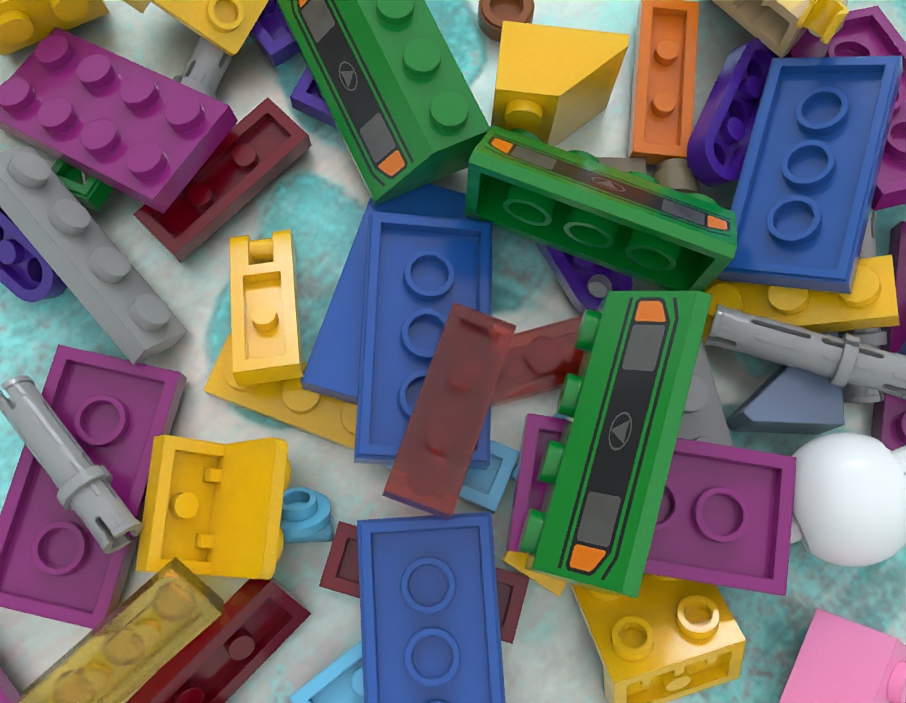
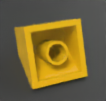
[490,21,629,147]

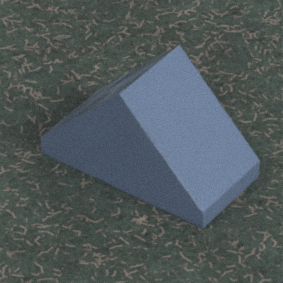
[726,332,845,435]

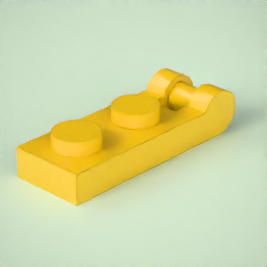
[229,229,304,386]

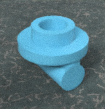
[280,487,334,543]

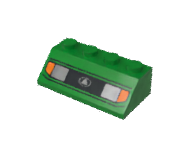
[277,0,491,206]
[464,125,737,292]
[518,291,712,598]

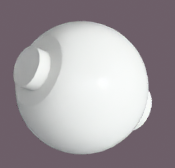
[790,432,906,567]

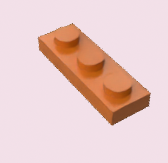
[628,0,699,165]

